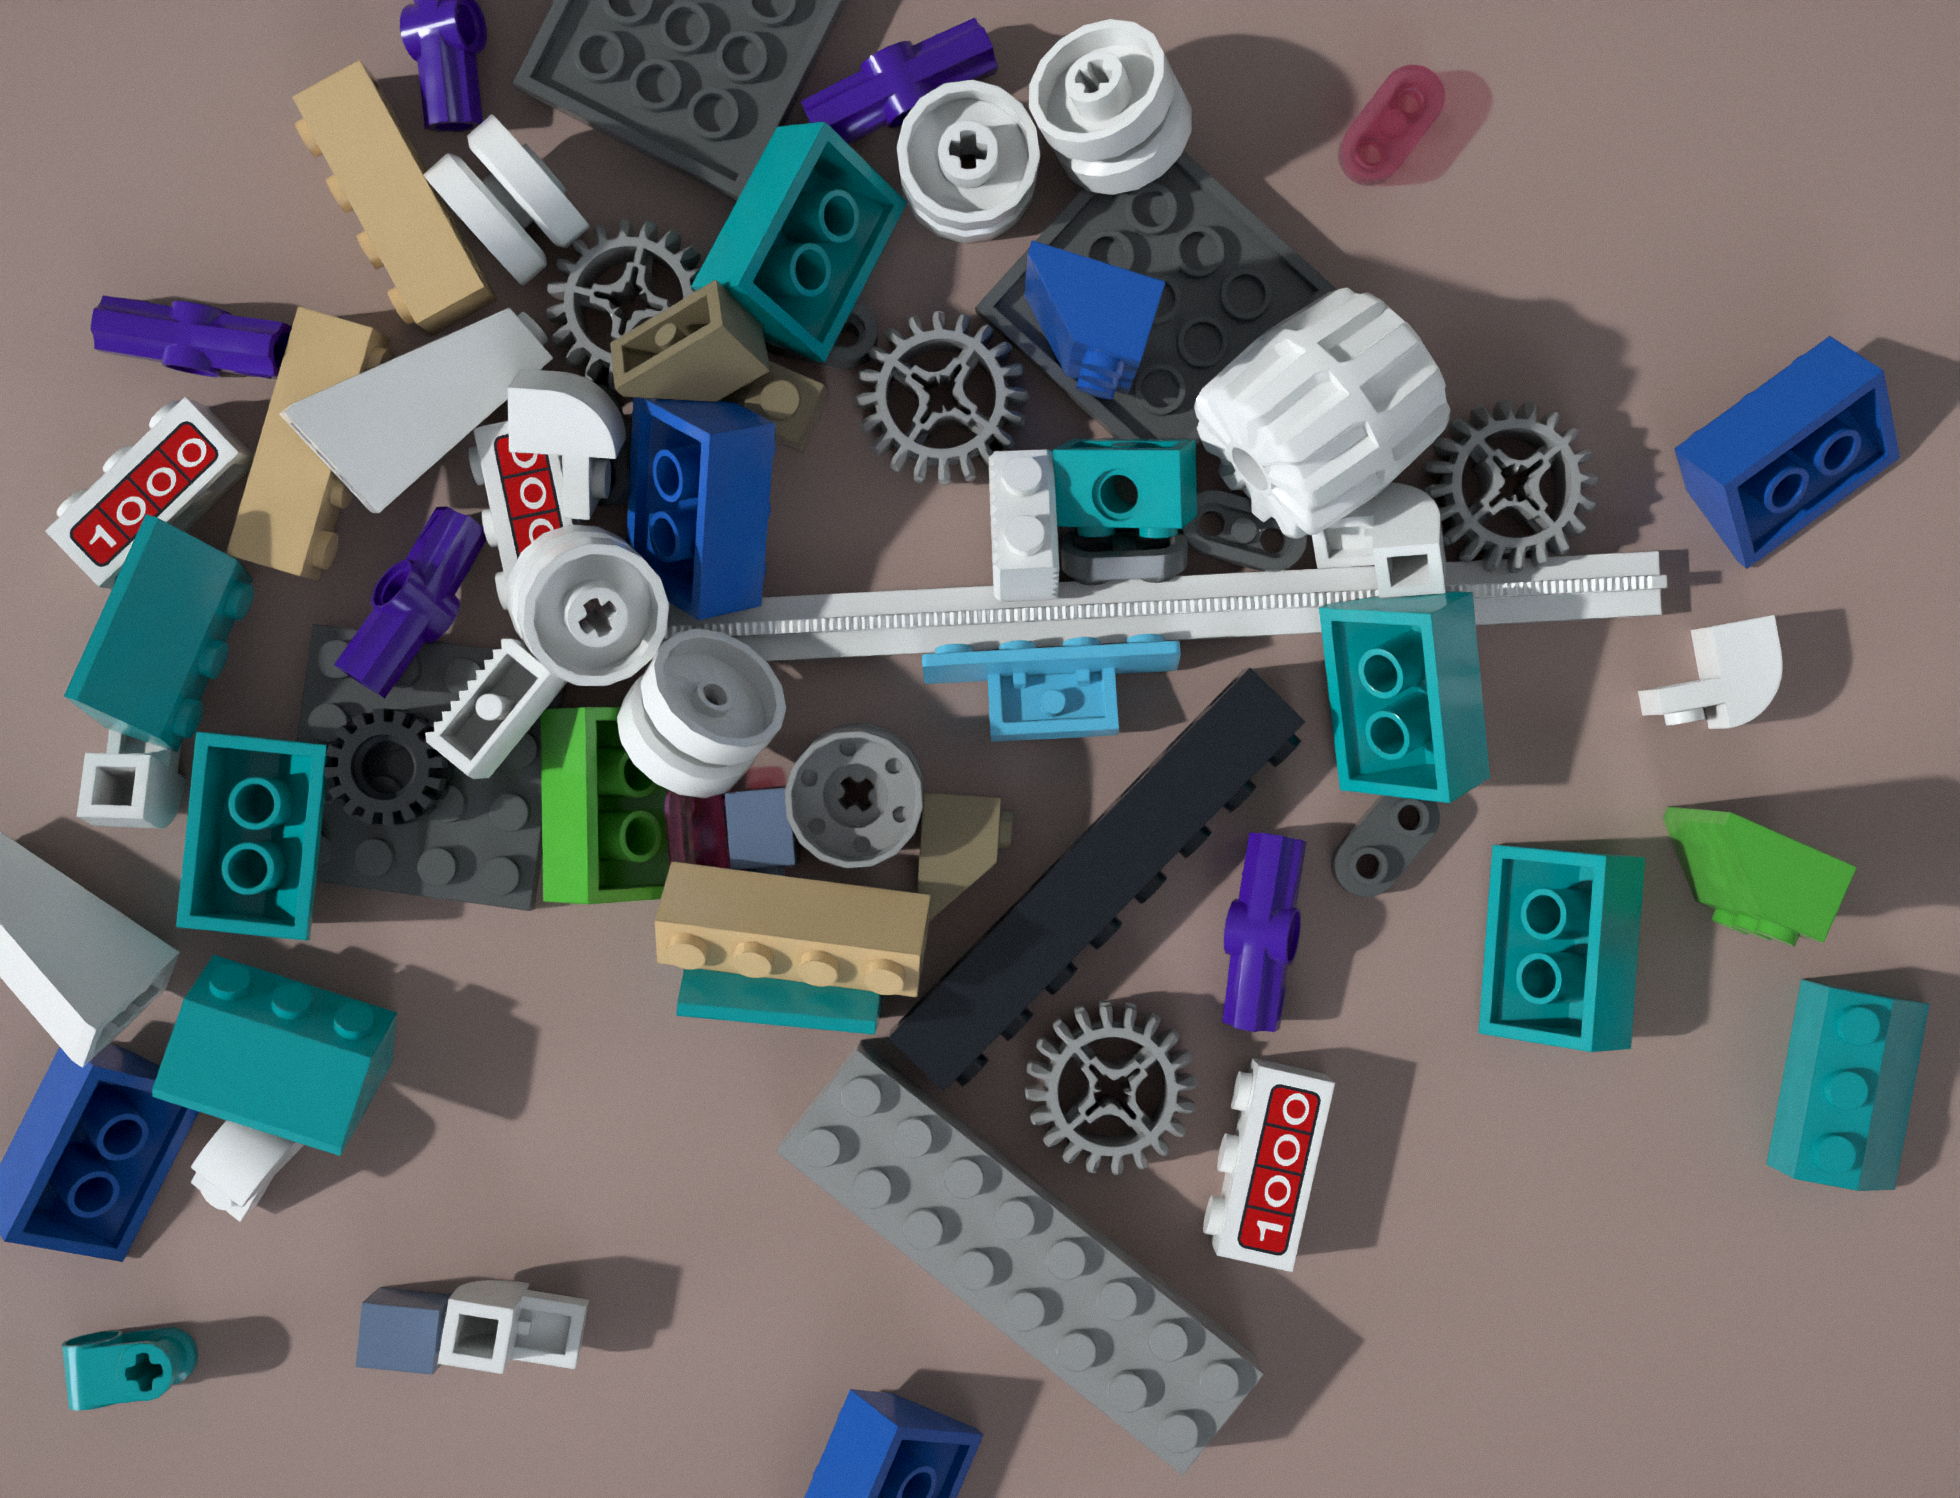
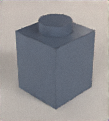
[725,787,800,876]
[356,1287,452,1375]

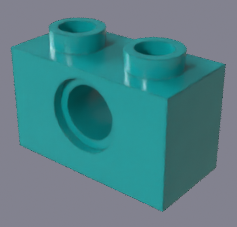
[1053,439,1197,538]

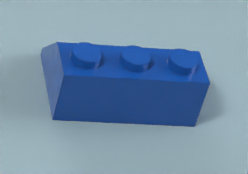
[1024,240,1165,399]
[1674,336,1900,569]
[626,397,776,621]
[0,1044,199,1262]
[804,1389,984,1498]

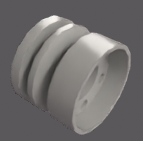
[784,723,924,868]

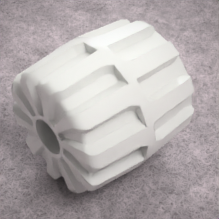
[1194,287,1451,539]

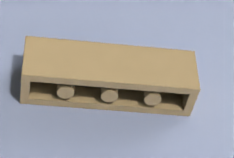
[292,60,498,336]
[226,306,392,581]
[655,862,931,997]

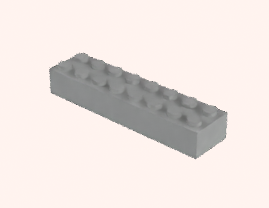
[776,1040,1264,1476]

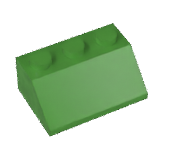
[540,707,693,904]
[1663,807,1857,947]

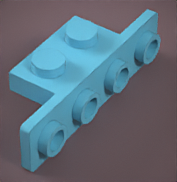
[922,634,1181,742]

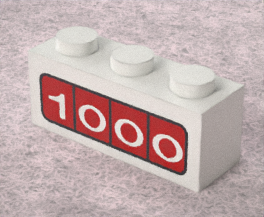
[45,397,255,589]
[469,421,593,610]
[1203,1057,1335,1272]

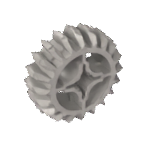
[546,219,701,393]
[855,311,1028,486]
[1422,399,1598,573]
[1025,1000,1198,1175]

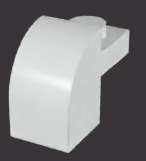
[507,369,626,520]
[1312,482,1446,598]
[1638,615,1783,729]
[77,729,186,829]
[191,1120,304,1222]
[437,1280,589,1374]

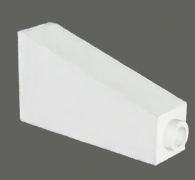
[279,308,553,513]
[0,832,180,1068]

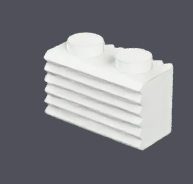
[989,449,1059,602]
[425,639,568,779]

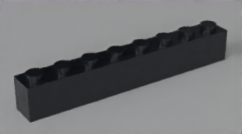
[888,668,1305,1092]

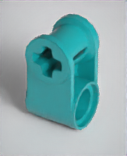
[61,1327,198,1411]

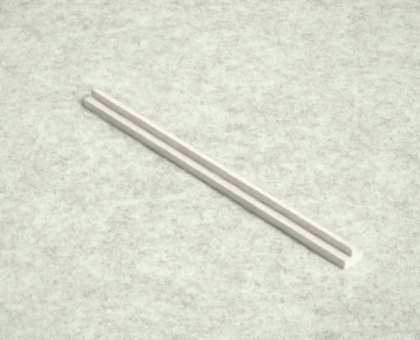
[646,551,1667,666]

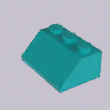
[691,122,908,362]
[64,514,254,753]
[1319,591,1490,803]
[176,732,329,941]
[1478,845,1645,1052]
[152,955,398,1156]
[676,969,883,1035]
[1766,979,1930,1191]

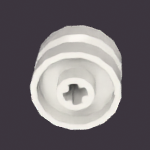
[1029,19,1192,195]
[896,80,1040,244]
[423,114,590,286]
[506,525,669,686]
[617,628,786,798]

